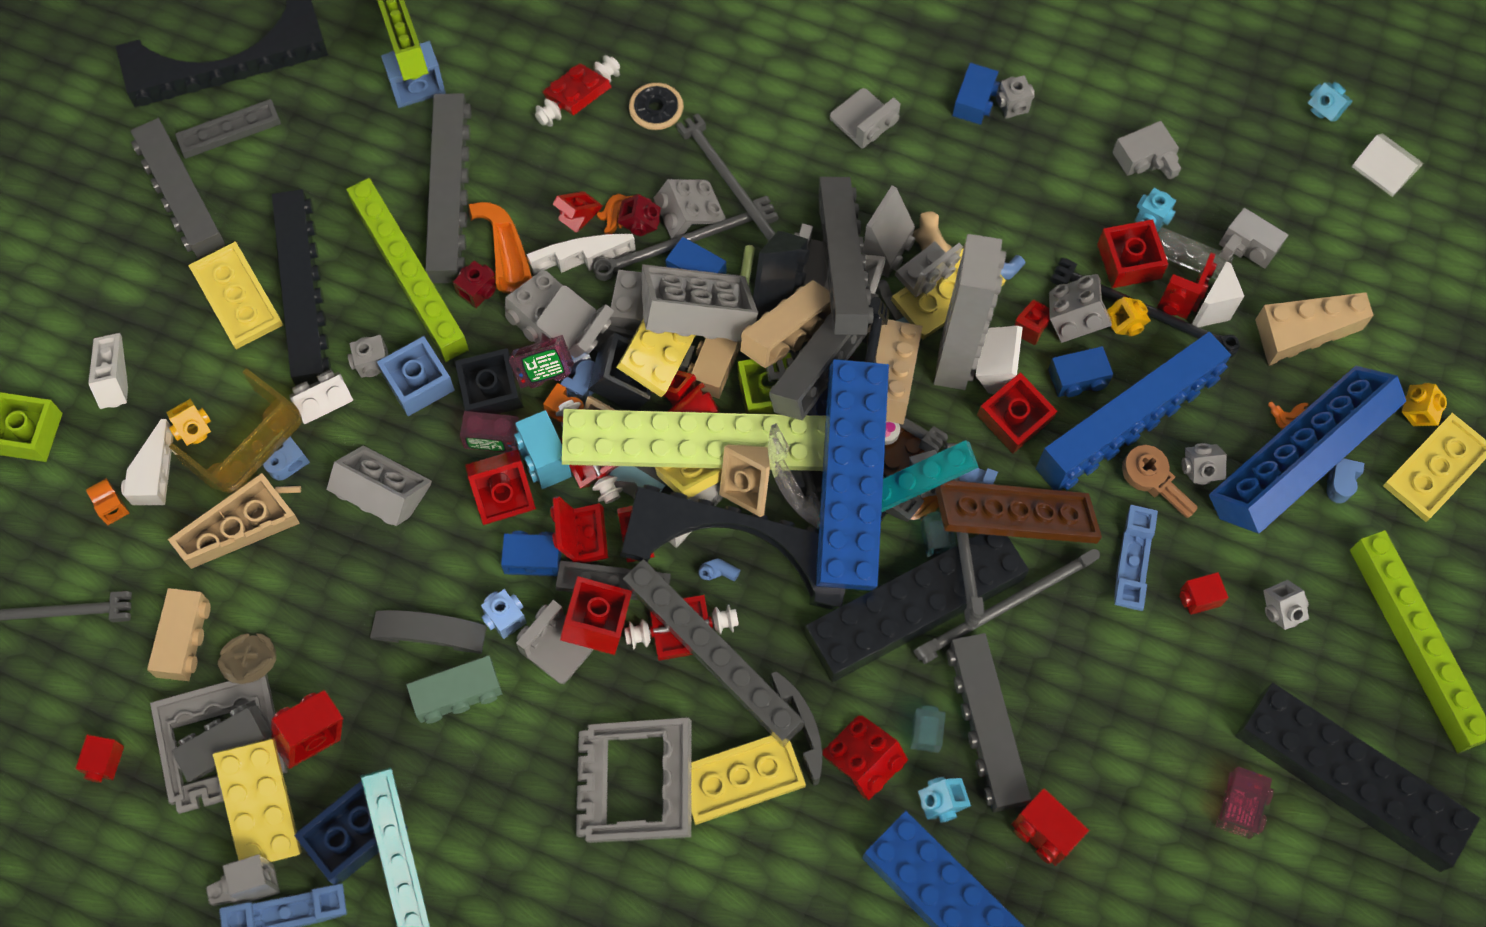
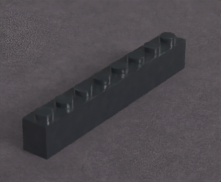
[272,189,332,386]

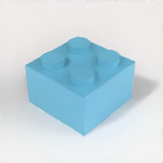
[514,410,572,489]

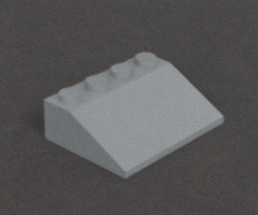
[642,264,758,342]

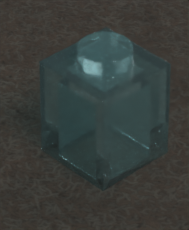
[920,512,956,557]
[910,706,946,753]

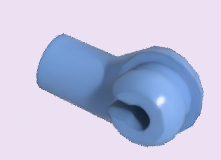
[1001,255,1025,280]
[698,558,741,582]

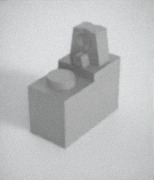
[1112,121,1181,180]
[1219,208,1288,268]
[207,855,280,906]

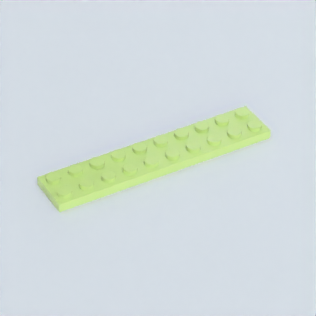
[562,409,826,471]

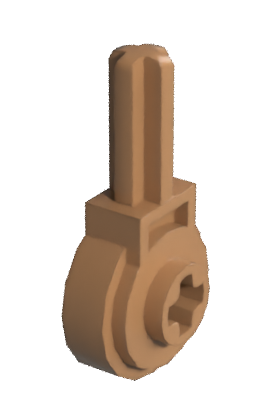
[1122,445,1197,518]

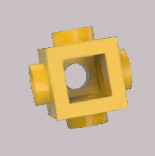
[1107,297,1151,336]
[1402,383,1447,426]
[166,399,211,446]

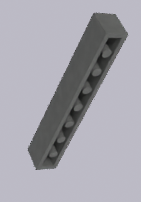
[425,93,471,283]
[818,177,873,335]
[623,559,804,747]

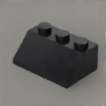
[753,230,810,322]

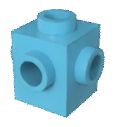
[1308,82,1353,121]
[1135,188,1176,232]
[918,777,971,822]

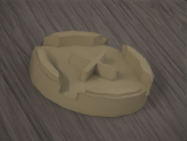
[218,633,277,684]

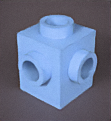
[481,589,527,639]

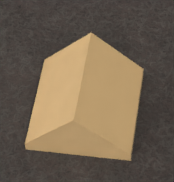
[719,445,770,517]

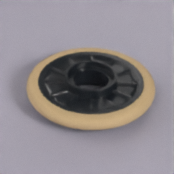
[629,83,683,130]

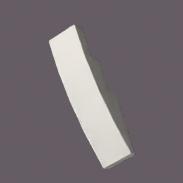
[527,234,636,275]

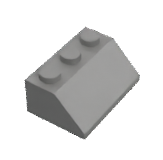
[326,445,432,526]

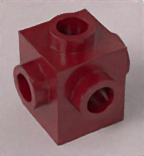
[617,194,661,236]
[453,260,496,308]

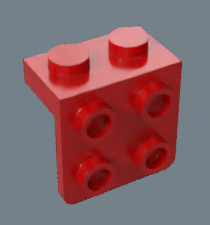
[1157,252,1217,319]
[550,496,608,563]
[822,715,908,801]

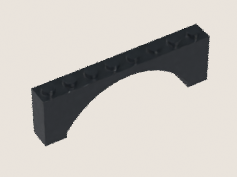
[116,0,328,108]
[620,485,845,611]

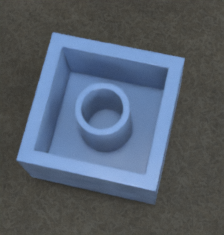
[381,41,446,108]
[377,336,455,416]

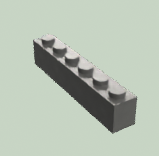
[130,118,226,259]
[769,293,878,421]
[946,633,1031,813]

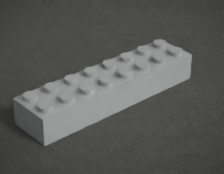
[934,234,1006,390]

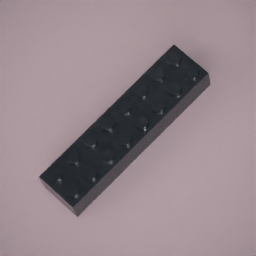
[804,534,1029,683]
[1235,683,1480,872]

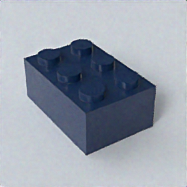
[294,781,408,885]

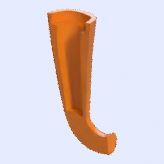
[468,202,532,294]

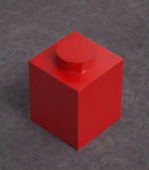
[1180,572,1229,615]
[76,735,124,783]

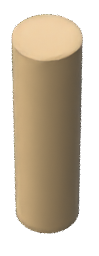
[275,486,301,493]

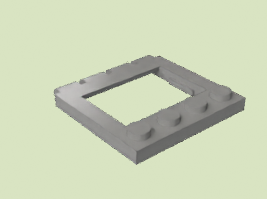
[150,674,288,814]
[576,718,691,843]

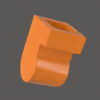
[543,383,584,423]
[86,478,129,525]

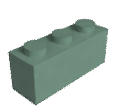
[406,656,503,724]

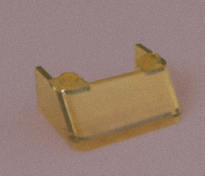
[168,368,302,493]

